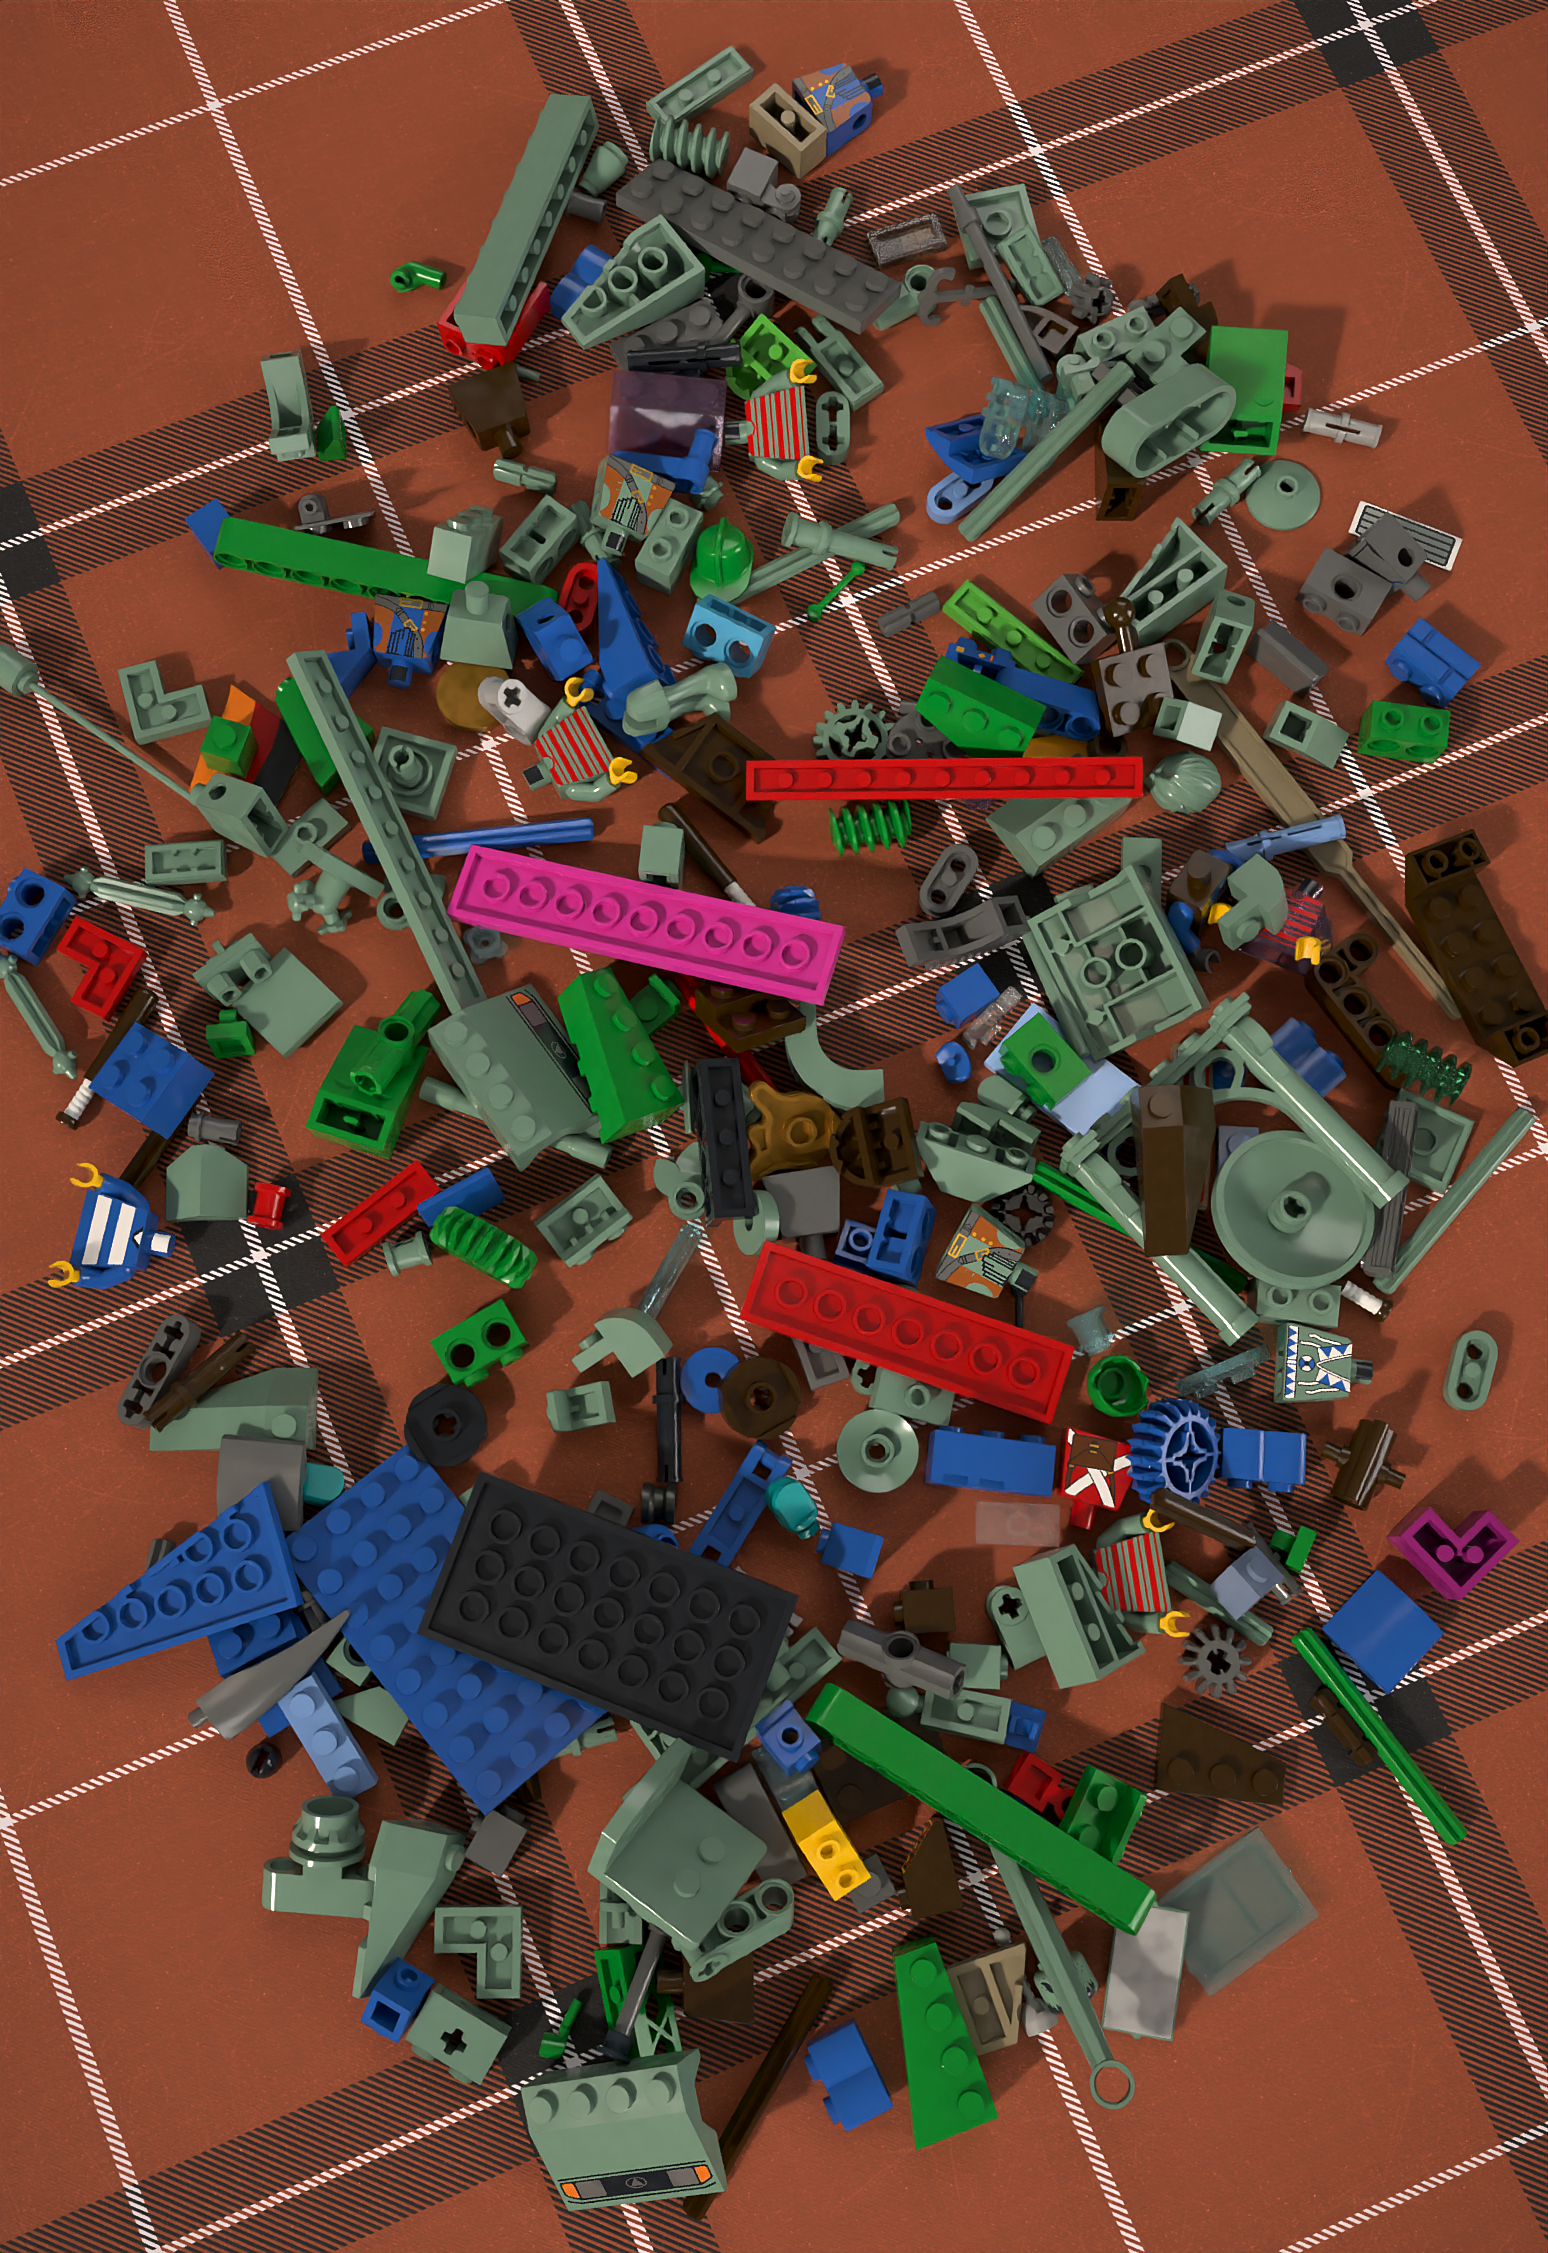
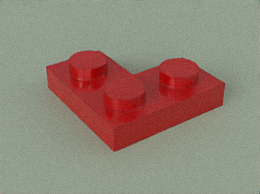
[56,916,149,1022]

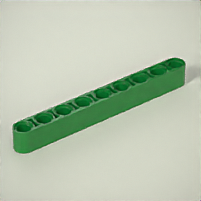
[213,517,560,632]
[804,1683,1157,1936]

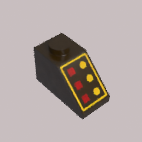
[895,1815,964,1920]

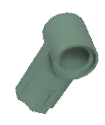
[873,265,938,331]

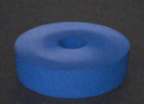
[680,1347,739,1414]

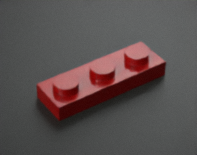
[320,1160,442,1268]

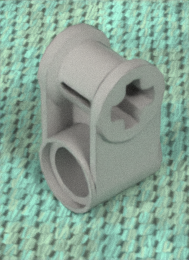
[478,676,552,746]

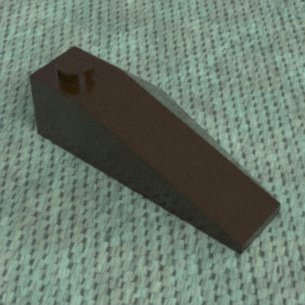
[1130,1084,1216,1258]

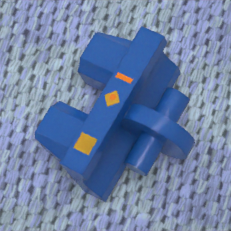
[946,637,1016,681]

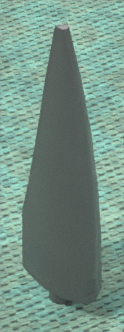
[188,1609,351,1741]

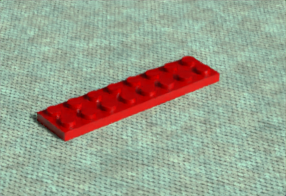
[738,1240,1075,1426]

